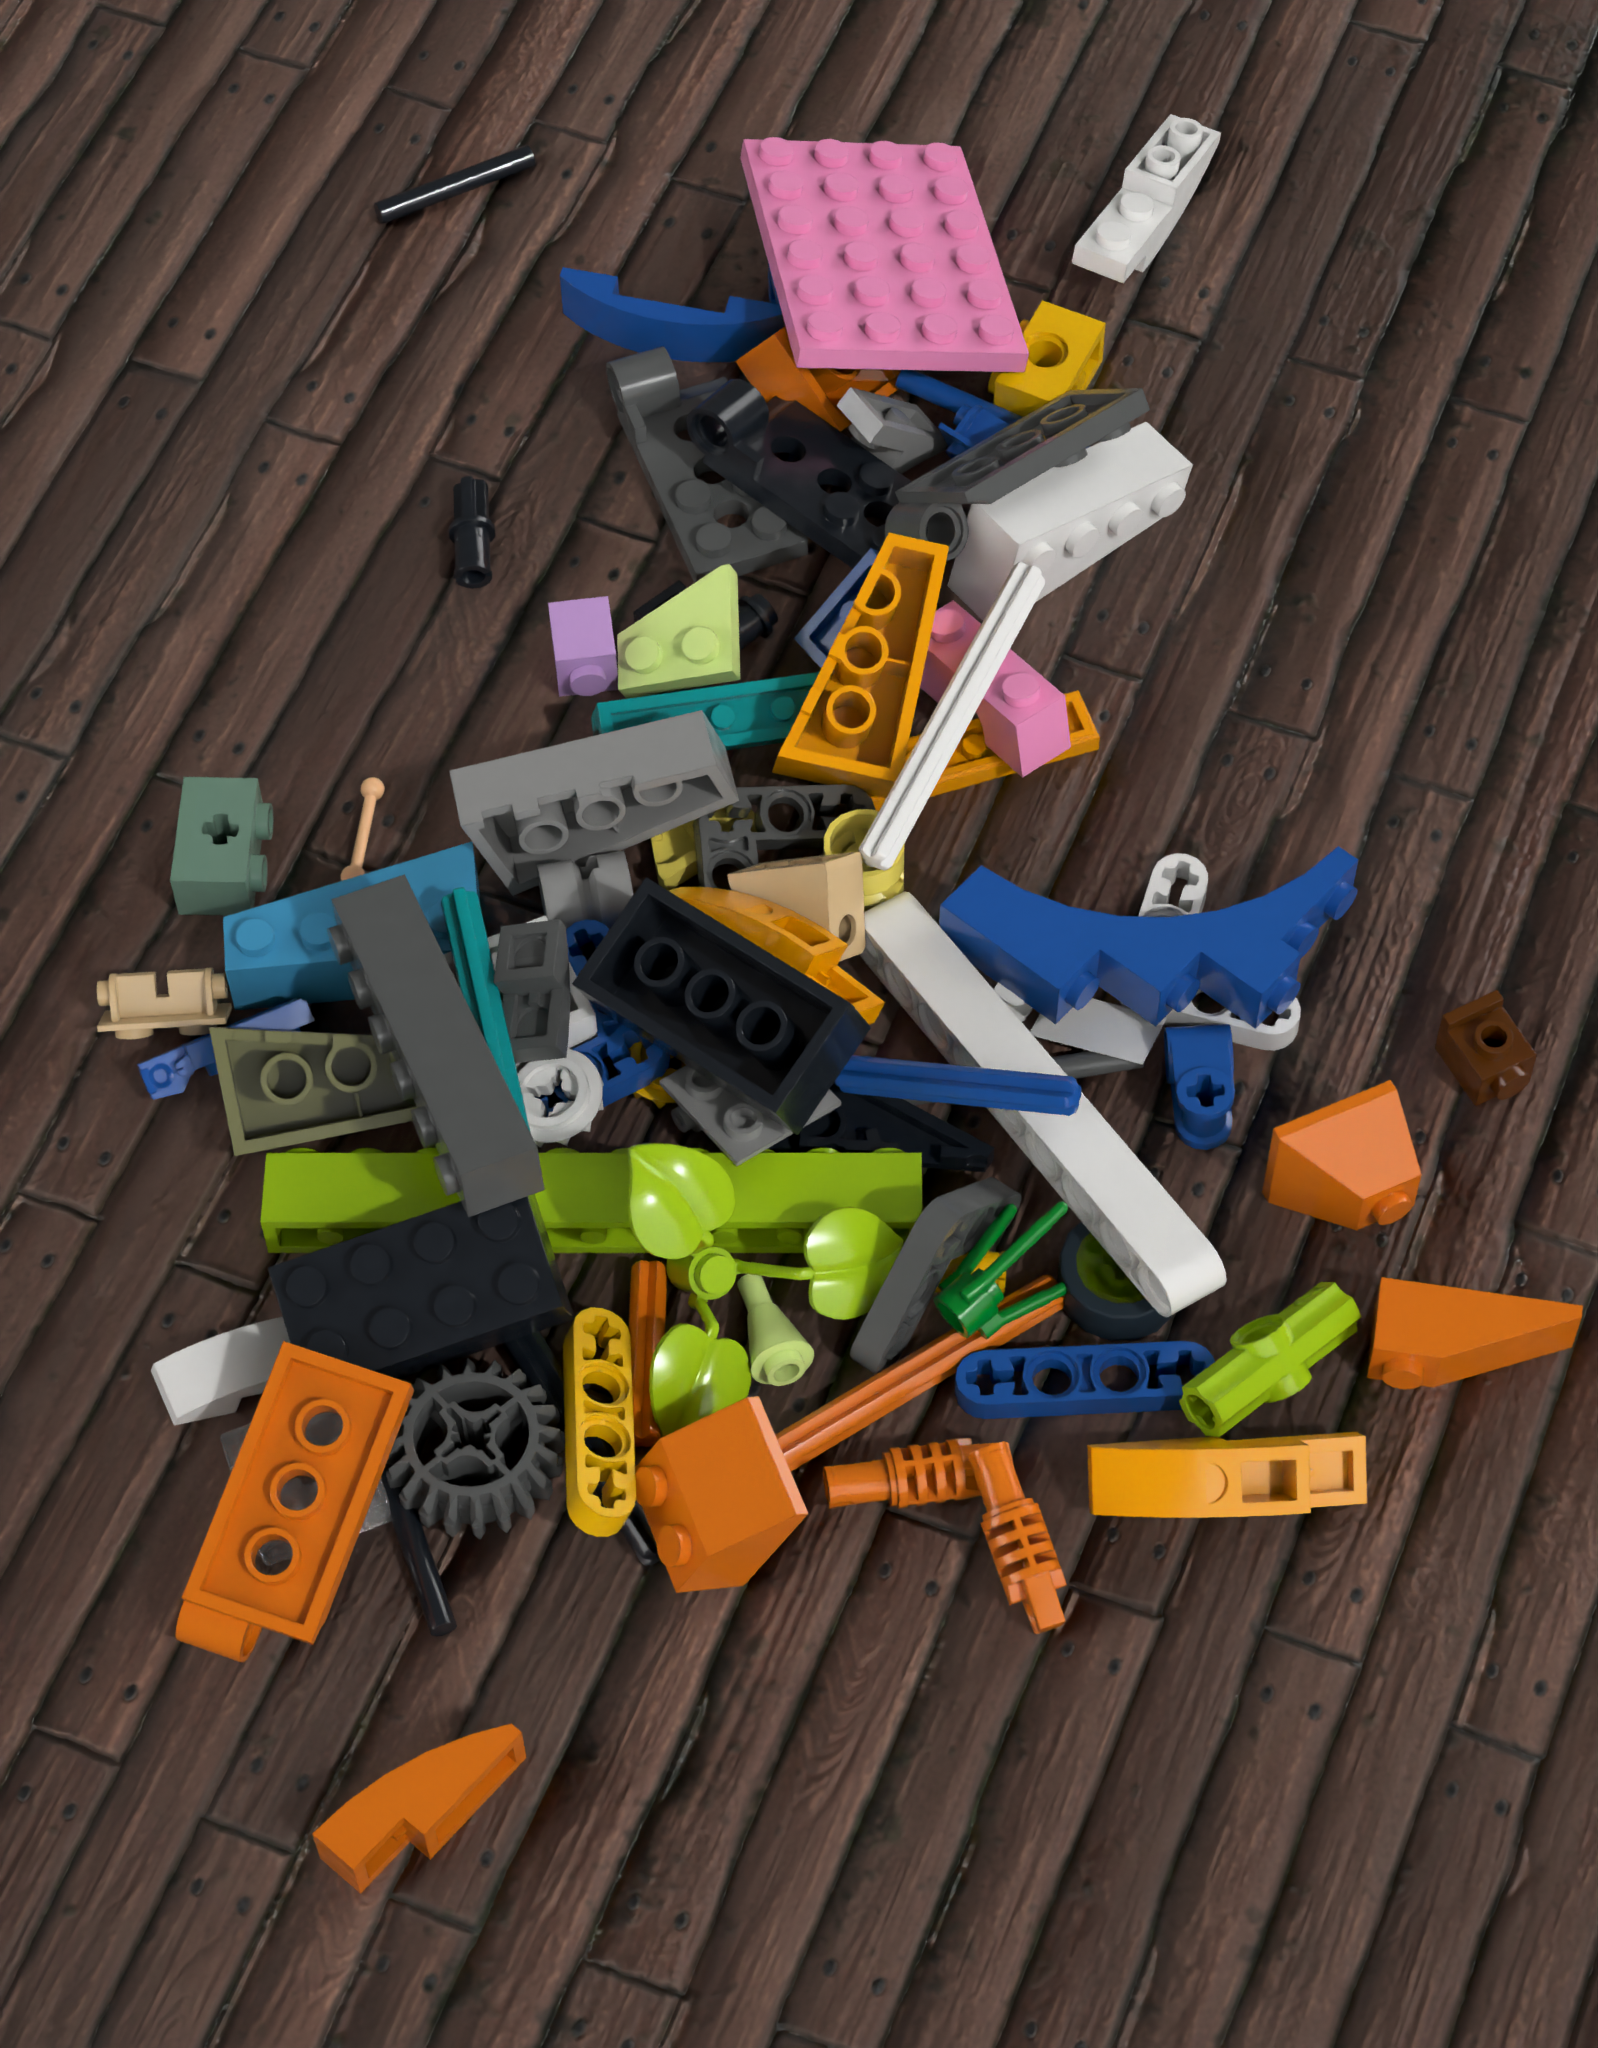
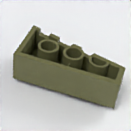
[209,1027,417,1156]

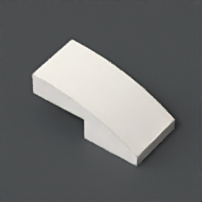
[151,1317,290,1426]

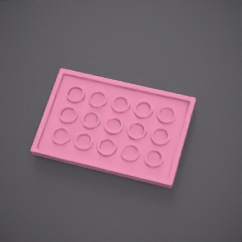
[740,137,1029,372]

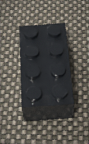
[572,877,871,1136]
[268,1194,574,1379]

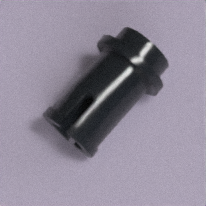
[738,593,778,651]

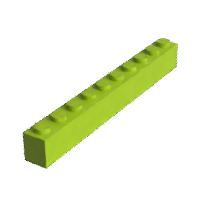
[260,1148,922,1253]

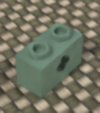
[170,777,274,916]

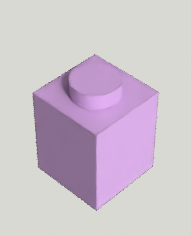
[548,596,618,697]

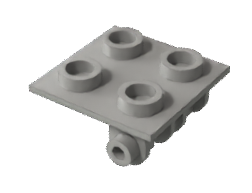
[659,1065,841,1166]

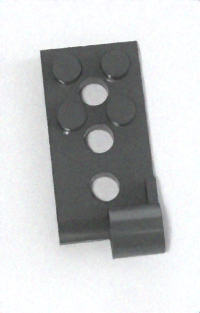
[606,346,808,583]
[885,388,1150,561]

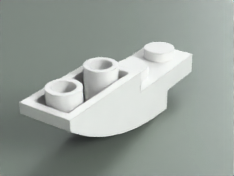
[1072,114,1221,283]

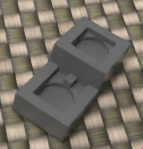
[494,919,570,1063]

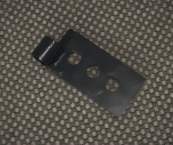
[686,379,928,569]

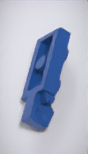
[137,998,314,1100]

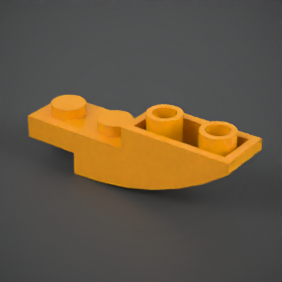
[668,887,885,1025]
[1087,1432,1367,1518]

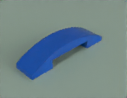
[560,267,785,363]

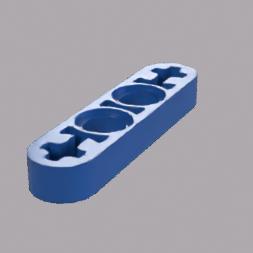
[955,1341,1215,1419]

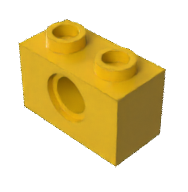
[988,300,1106,417]

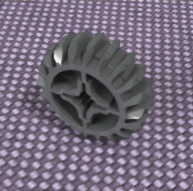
[386,1357,565,1540]

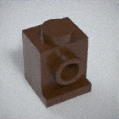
[1435,990,1537,1107]

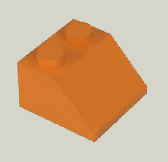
[635,1396,808,1593]

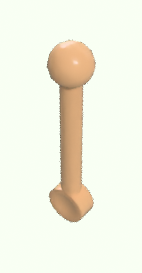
[341,777,385,881]

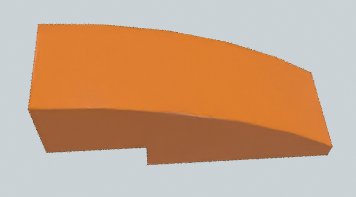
[312,1723,527,1894]

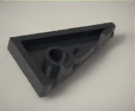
[768,1082,994,1172]

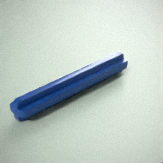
[835,1055,1081,1116]

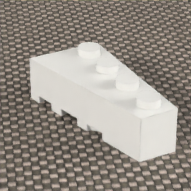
[947,422,1193,620]

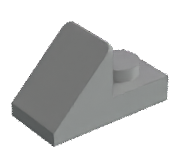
[836,387,947,474]

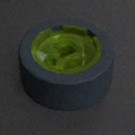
[1058,1222,1174,1341]

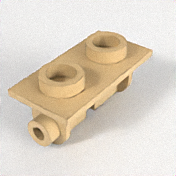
[97,967,232,1039]

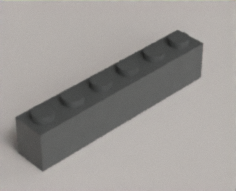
[327,874,545,1217]

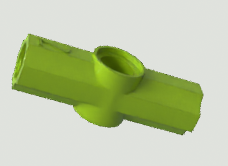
[1179,1282,1361,1437]

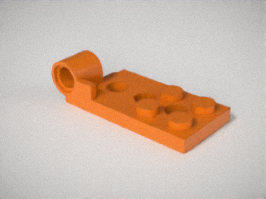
[176,1341,414,1663]

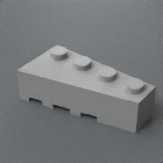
[449,710,739,896]

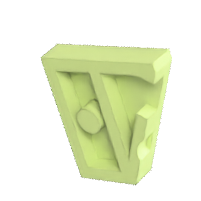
[617,564,740,699]

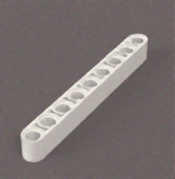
[860,891,1227,1317]

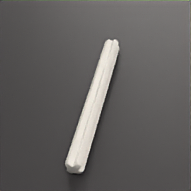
[859,562,1045,871]

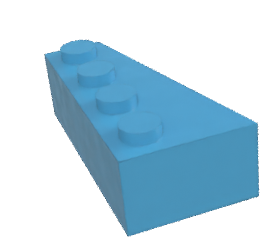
[223,841,480,1011]

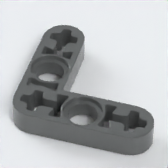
[693,784,875,888]
[850,1177,1022,1374]

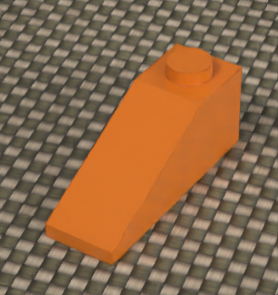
[1367,1277,1583,1389]

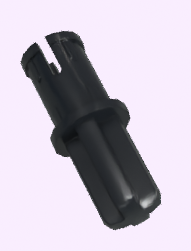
[448,475,496,589]

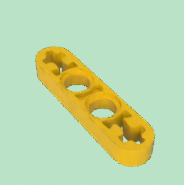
[563,1307,636,1537]

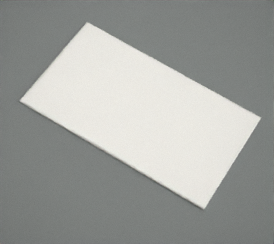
[1030,998,1167,1065]

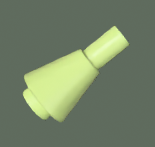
[737,1274,814,1386]

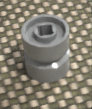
[537,850,633,930]

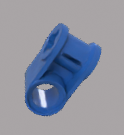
[1164,1024,1235,1150]

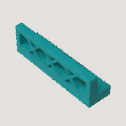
[591,672,819,751]

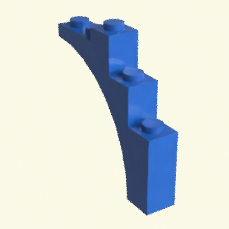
[939,846,1358,1029]

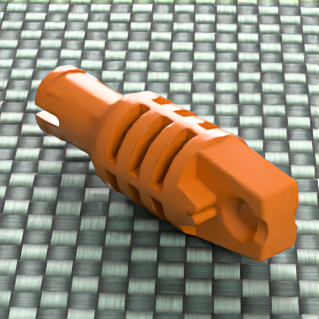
[823,1438,1014,1509]
[967,1441,1067,1634]

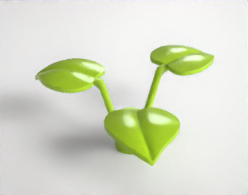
[627,1143,904,1437]

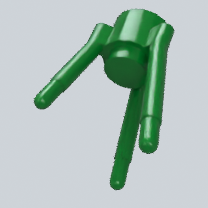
[933,1201,1068,1339]

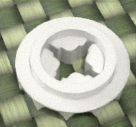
[516,1048,604,1148]

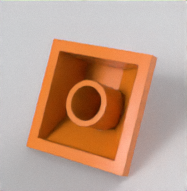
[735,326,901,432]
[1262,1080,1422,1230]

